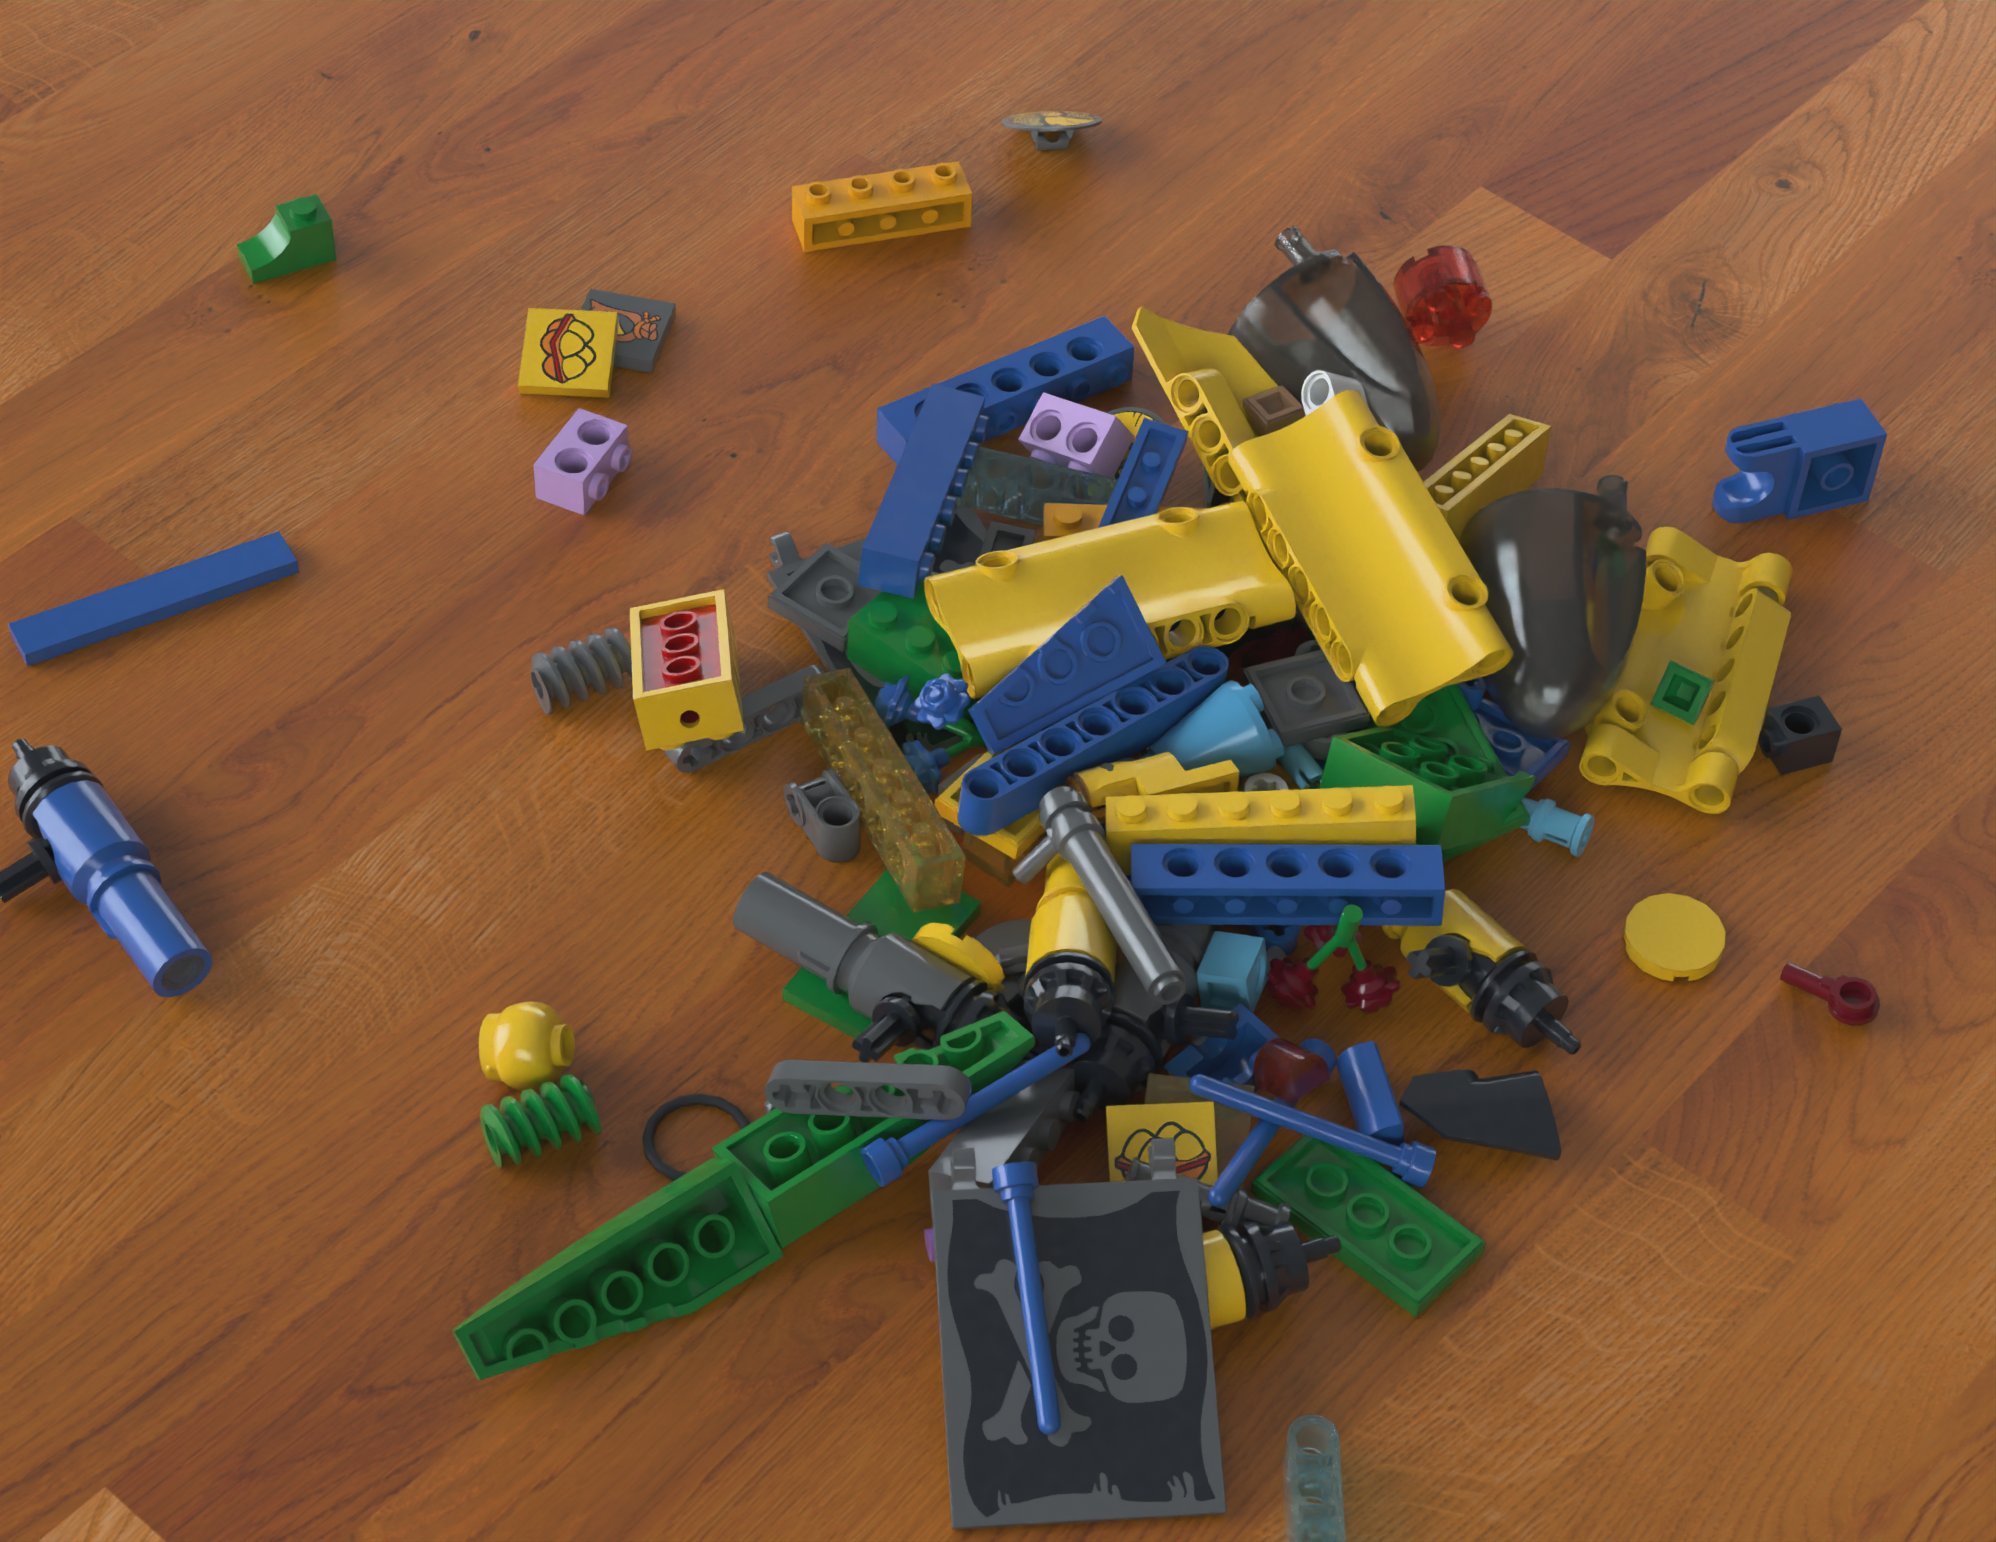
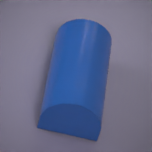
[1336,1041,1404,1146]

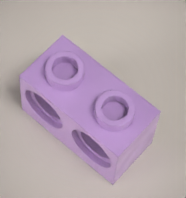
[1018,392,1134,484]
[533,408,632,516]

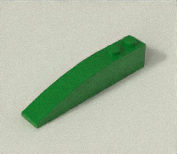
[712,1011,1036,1248]
[451,1158,784,1380]

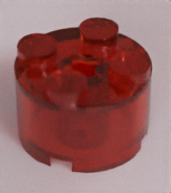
[1393,245,1492,348]

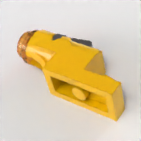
[1056,752,1240,823]

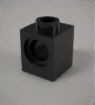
[1759,695,1842,775]

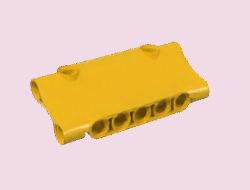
[1228,389,1514,727]
[924,500,1296,700]
[1579,526,1793,814]

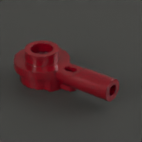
[1780,962,1880,1026]

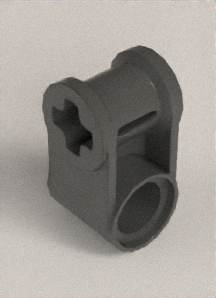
[783,768,861,862]

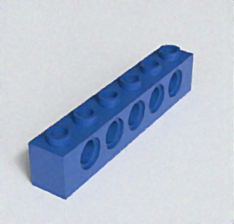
[876,316,1135,465]
[1130,844,1445,926]

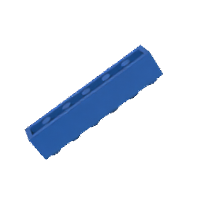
[857,384,990,599]

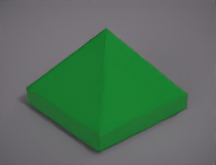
[1650,660,1715,725]

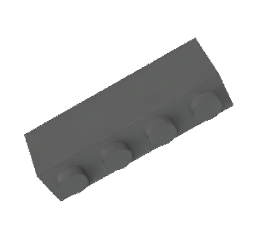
[929,1059,1080,1216]

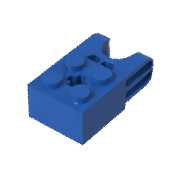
[1712,398,1887,523]

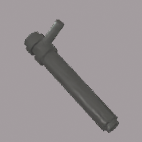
[1012,786,1186,1004]

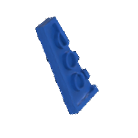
[968,575,1167,754]

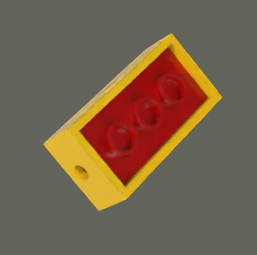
[630,589,744,751]

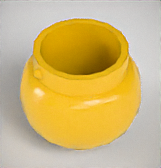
[479,1001,575,1091]

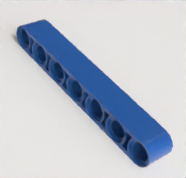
[957,646,1229,836]

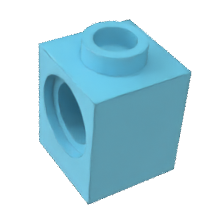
[1196,931,1269,1013]

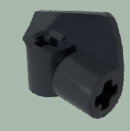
[1399,1069,1562,1160]

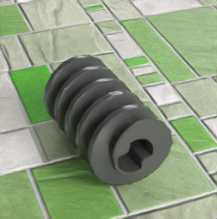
[530,627,632,714]

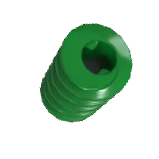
[480,1074,602,1169]

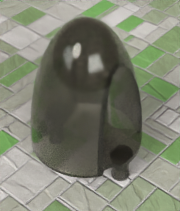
[1227,226,1441,473]
[1460,475,1646,740]

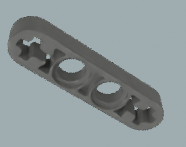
[664,665,838,773]
[765,1060,972,1120]

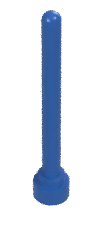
[860,1033,1090,1187]
[1208,1038,1337,1208]
[1189,1074,1436,1189]
[992,1162,1061,1435]

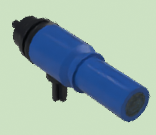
[0,739,212,998]

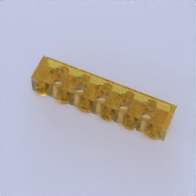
[800,668,966,912]

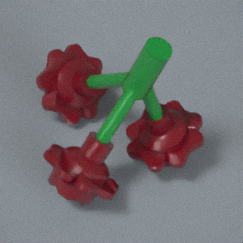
[1267,905,1401,1013]

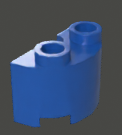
[1163,1003,1285,1121]

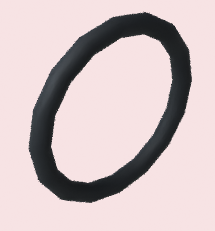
[642,1094,750,1181]

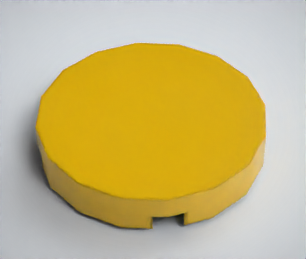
[1623,893,1726,981]
[911,923,1005,993]

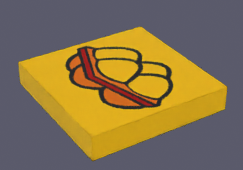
[518,308,619,398]
[1106,1101,1218,1186]

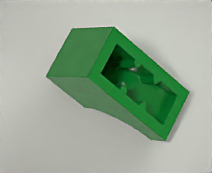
[237,194,336,284]

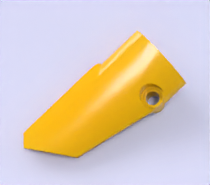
[1132,306,1278,503]

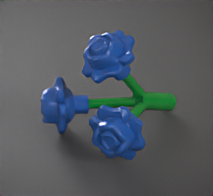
[874,673,987,796]

